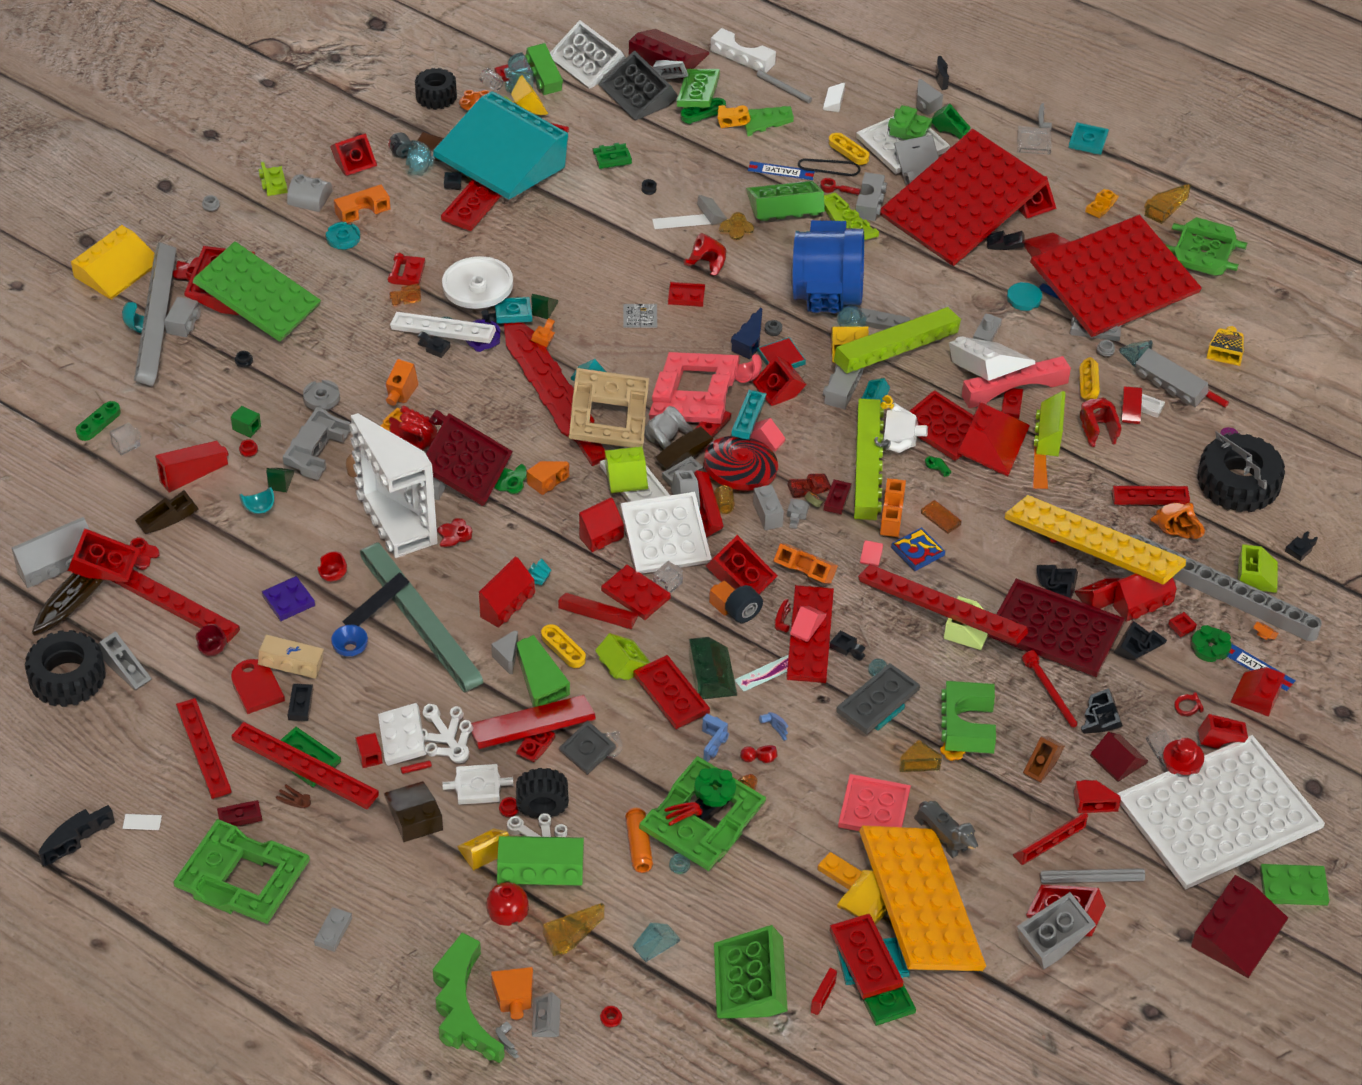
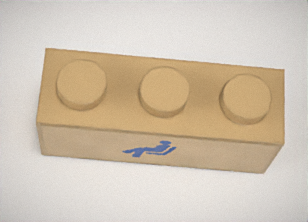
[258,635,324,679]

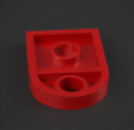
[231,659,285,714]

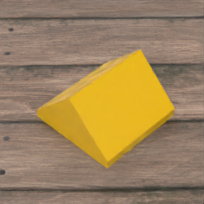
[457,828,509,871]

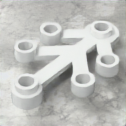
[423,704,473,764]
[507,814,567,837]

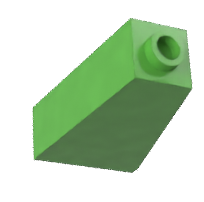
[516,635,570,707]

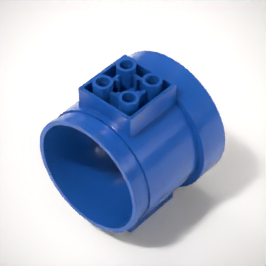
[793,220,864,313]

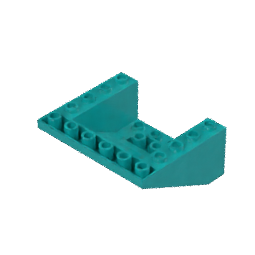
[433,91,568,200]

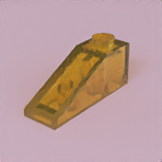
[1144,184,1191,224]
[543,903,604,956]

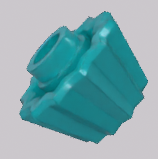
[528,559,552,586]

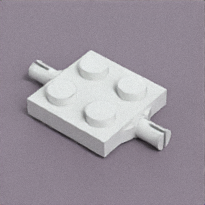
[442,764,513,805]

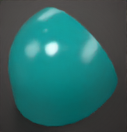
[122,302,144,333]
[239,487,274,514]

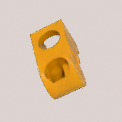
[718,105,751,128]

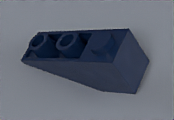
[731,308,762,360]

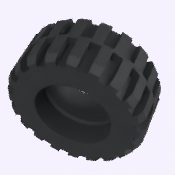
[25,630,106,707]

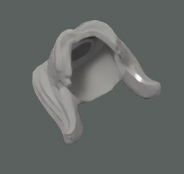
[644,406,693,449]

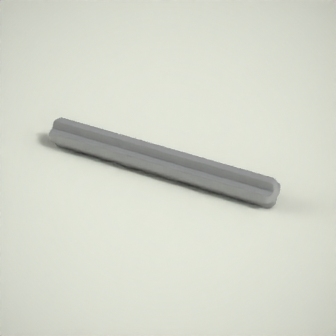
[1040,868,1145,883]

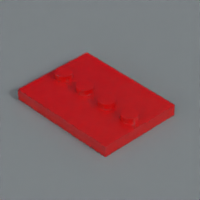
[909,390,974,461]

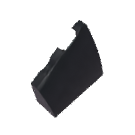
[1114,621,1167,660]
[1081,688,1123,734]

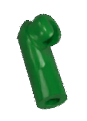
[925,456,951,477]

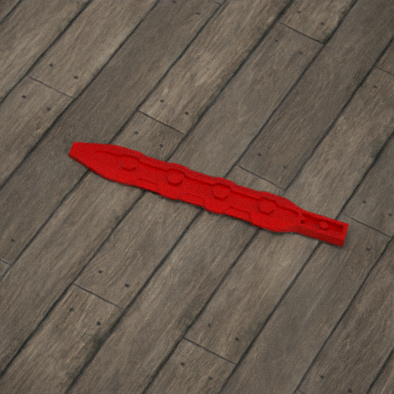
[504,322,605,466]

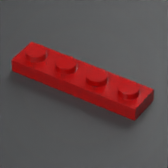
[1112,486,1190,505]

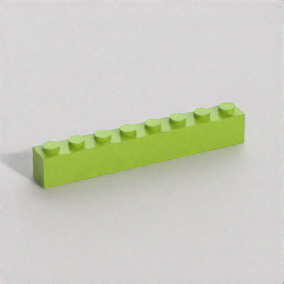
[834,307,961,374]
[854,398,884,520]

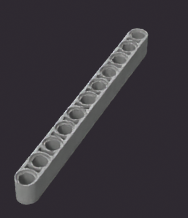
[134,242,176,386]
[1130,534,1322,641]

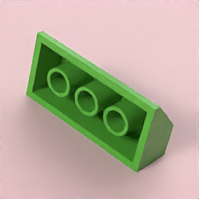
[497,836,584,885]

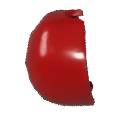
[317,551,347,582]

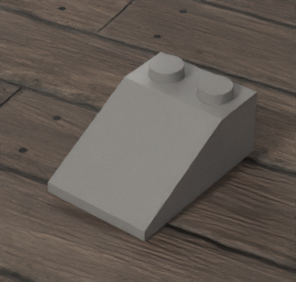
[1017,892,1096,970]

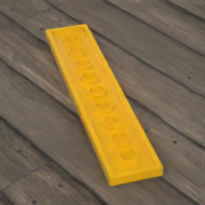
[1005,495,1186,585]

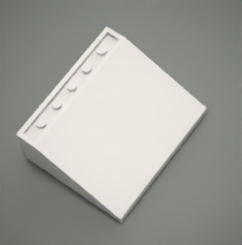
[349,413,438,558]

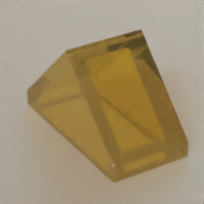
[899,739,942,772]

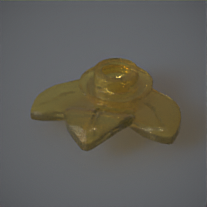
[719,212,754,240]

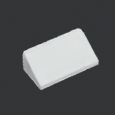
[823,83,845,112]

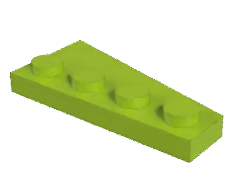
[824,193,879,240]

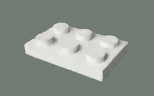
[378,703,427,766]

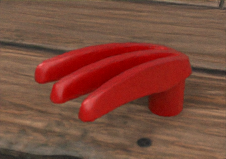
[775,599,791,633]
[664,802,702,826]

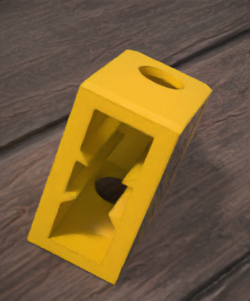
[1206,326,1244,366]

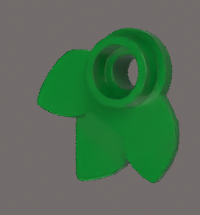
[494,464,527,494]

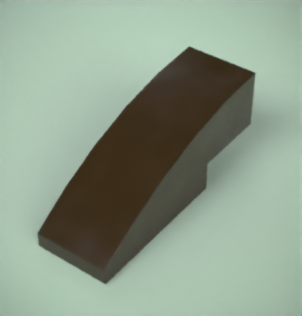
[655,426,713,470]
[135,490,199,534]

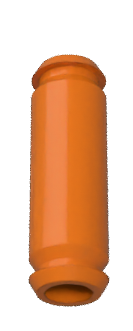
[625,808,653,873]

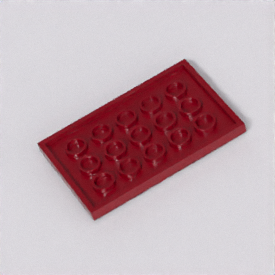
[987,578,1125,677]

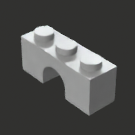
[856,172,887,221]

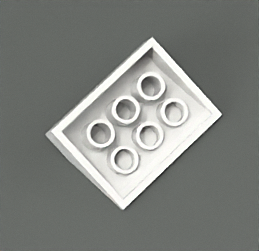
[550,20,626,89]
[949,336,1035,381]

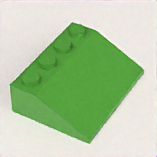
[746,181,825,221]
[714,925,788,1019]

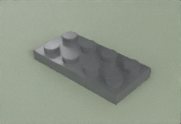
[836,663,920,734]

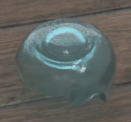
[837,305,867,327]

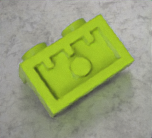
[258,162,288,196]

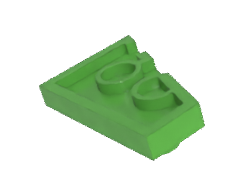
[744,106,794,137]

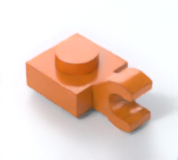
[531,318,555,347]

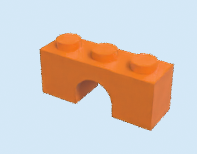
[334,184,391,223]
[880,478,906,537]
[773,543,838,583]

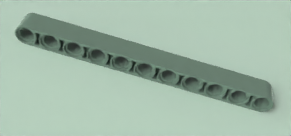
[360,542,483,693]

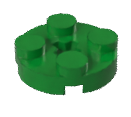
[1191,625,1231,662]
[694,768,736,807]

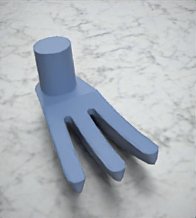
[759,712,788,741]

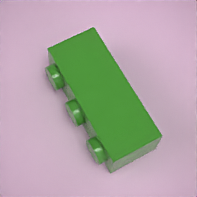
[524,43,563,95]

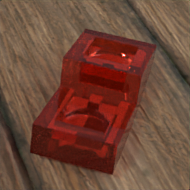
[787,474,831,498]

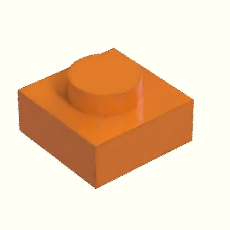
[1253,621,1279,640]

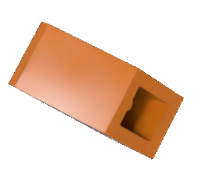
[526,461,570,496]

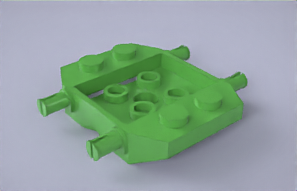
[1165,217,1248,276]

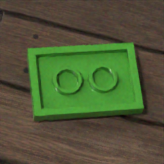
[1260,864,1330,906]

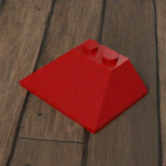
[957,401,1030,477]

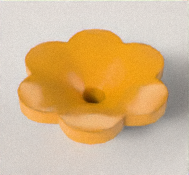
[940,742,966,761]

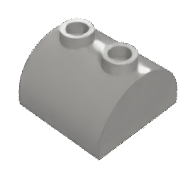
[287,174,333,212]

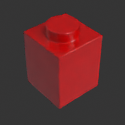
[355,733,383,768]

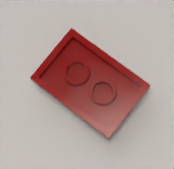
[601,565,671,620]

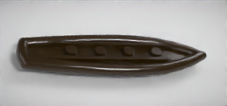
[32,573,103,635]

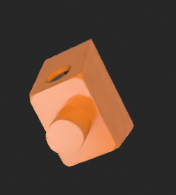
[386,359,419,406]
[491,967,533,1020]

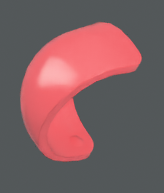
[735,354,762,383]

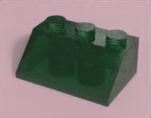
[689,637,737,699]

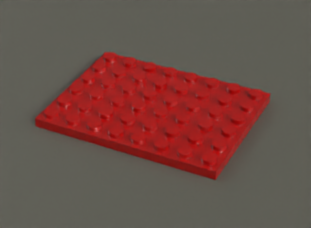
[880,129,1048,266]
[1030,214,1202,337]

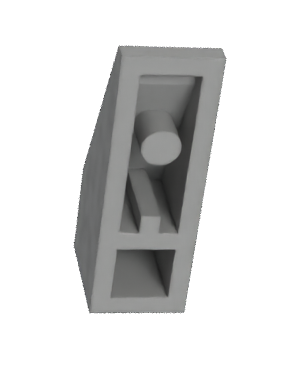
[99,631,152,690]

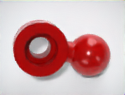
[740,745,778,763]

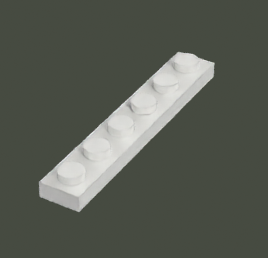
[390,312,496,343]

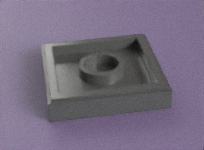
[559,720,616,775]

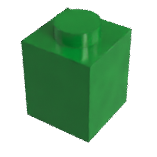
[231,406,261,438]

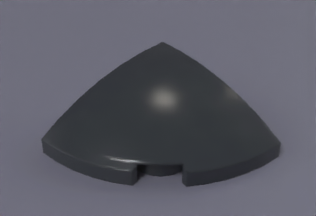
[1037,565,1078,598]

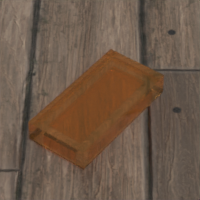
[921,500,962,534]

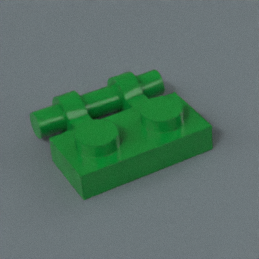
[592,142,632,169]

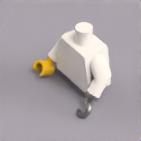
[874,395,928,453]

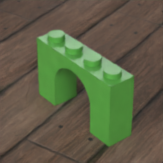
[941,681,996,754]

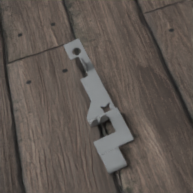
[1215,431,1267,489]

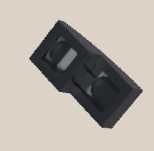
[936,56,949,90]
[987,230,1025,250]

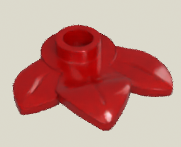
[172,257,198,281]
[437,518,473,547]
[129,537,160,570]

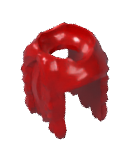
[1080,397,1122,447]
[389,406,437,451]

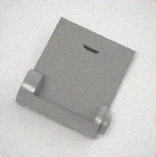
[894,135,939,186]

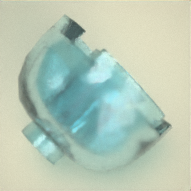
[406,140,434,175]

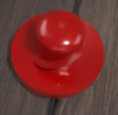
[1163,738,1205,775]

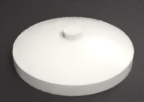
[442,256,513,309]

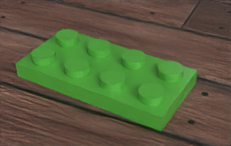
[677,69,720,108]

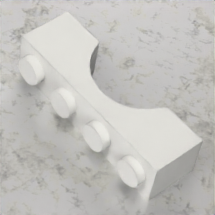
[710,28,776,73]

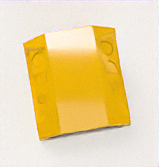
[837,870,887,925]

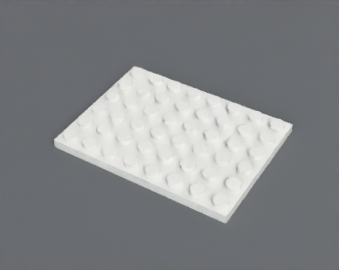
[1117,735,1325,890]

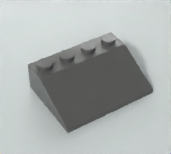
[598,51,678,121]

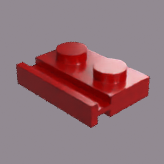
[668,282,705,307]

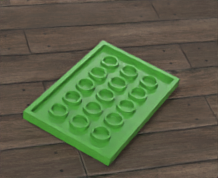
[193,241,321,342]

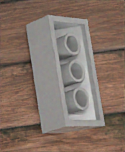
[12,517,89,588]

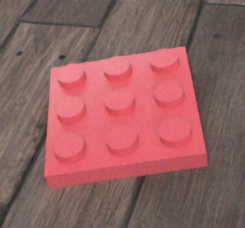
[838,774,911,831]

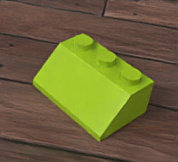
[1033,391,1065,457]

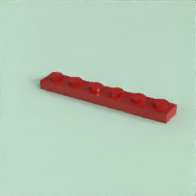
[176,698,232,799]

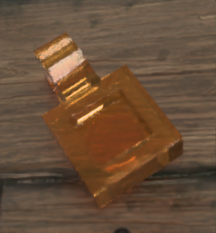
[389,284,421,306]

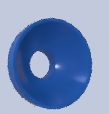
[331,625,368,656]

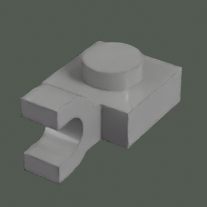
[787,498,810,529]

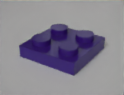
[262,576,315,622]

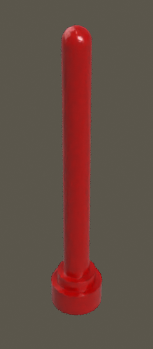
[1022,650,1078,728]

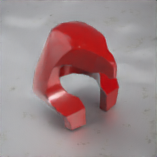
[684,233,726,276]

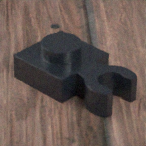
[1285,531,1318,562]

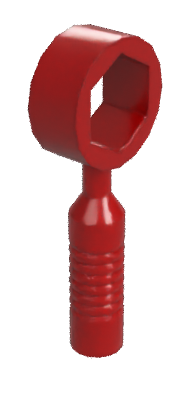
[820,178,861,195]

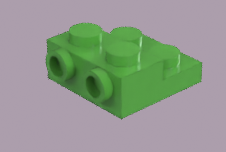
[888,105,933,140]

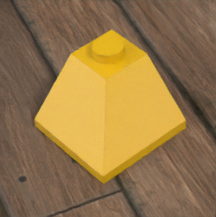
[511,75,548,115]

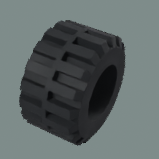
[415,68,457,110]
[516,768,569,818]

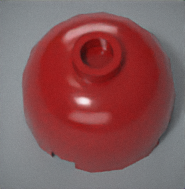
[486,882,529,926]

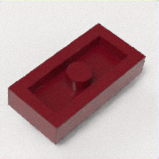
[823,479,852,515]
[217,800,263,826]

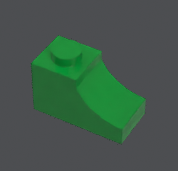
[931,103,971,139]

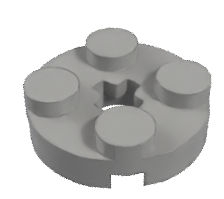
[303,380,340,412]

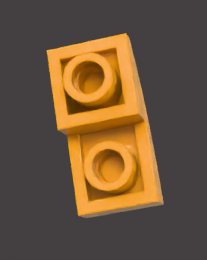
[1085,189,1119,219]

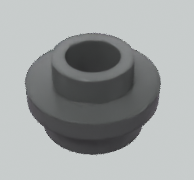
[765,320,783,336]

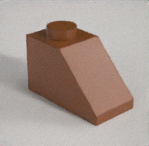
[1023,736,1065,782]

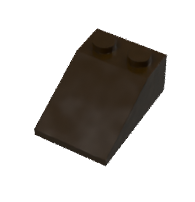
[384,781,443,843]

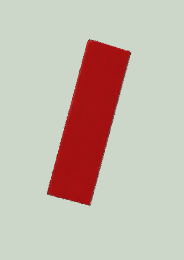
[694,470,724,538]
[558,593,639,630]
[1013,813,1088,865]

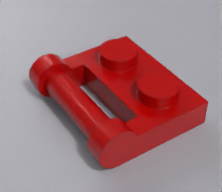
[388,253,426,287]

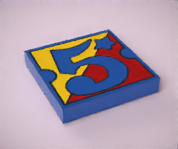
[891,527,945,571]

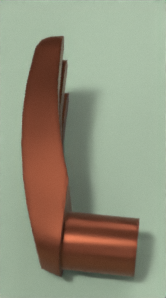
[276,784,311,809]

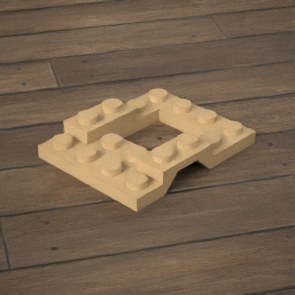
[569,368,649,448]

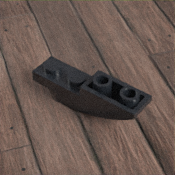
[38,805,115,867]

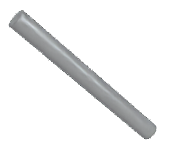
[757,70,812,103]

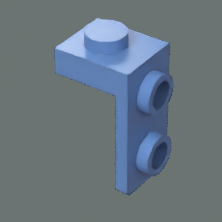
[702,714,729,762]

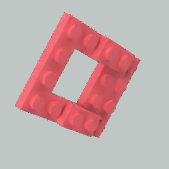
[649,352,740,424]

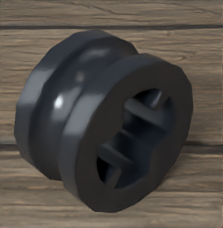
[641,179,657,195]

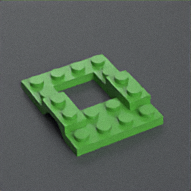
[639,756,766,871]
[173,819,310,924]

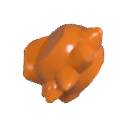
[1150,503,1205,539]

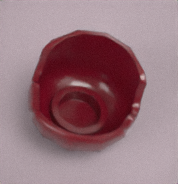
[195,624,227,656]

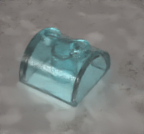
[504,52,533,93]

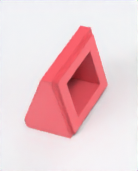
[860,540,883,567]

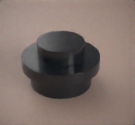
[235,351,253,367]

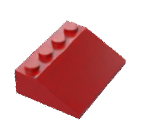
[184,246,255,315]

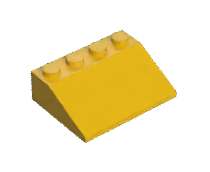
[71,225,154,300]

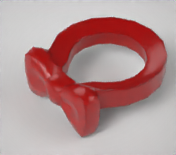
[1174,692,1204,716]

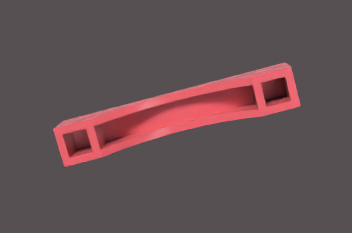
[962,356,1071,408]

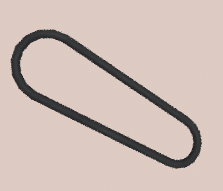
[798,158,861,176]

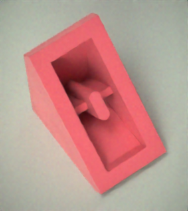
[750,418,786,452]
[790,606,826,642]

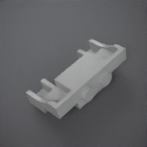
[283,407,351,480]

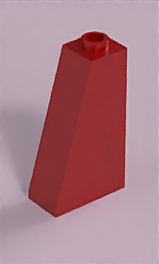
[155,440,229,493]

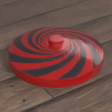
[703,436,778,491]

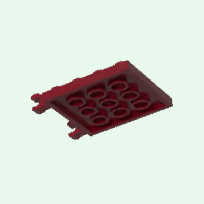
[426,410,513,506]

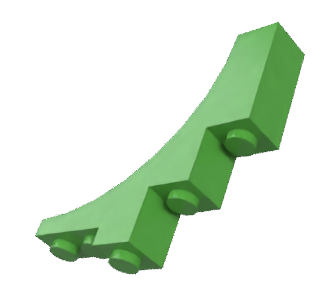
[432,932,505,1063]

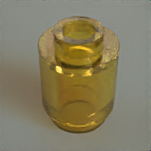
[714,485,735,514]

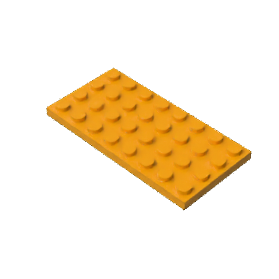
[859,825,986,971]

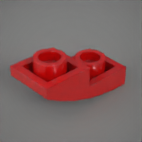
[1122,386,1142,424]
[516,731,556,762]

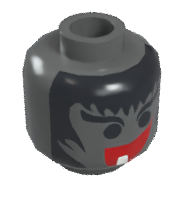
[388,132,413,157]

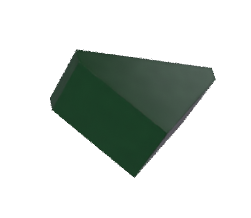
[531,293,558,319]
[266,467,294,493]

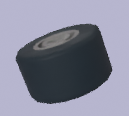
[725,585,763,623]

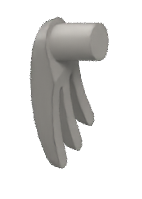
[1039,103,1052,130]
[495,1021,519,1058]

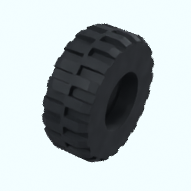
[1197,433,1285,512]

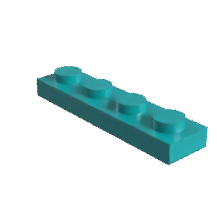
[731,390,766,440]

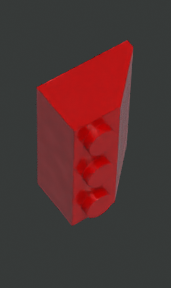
[479,556,535,628]
[1113,573,1177,622]

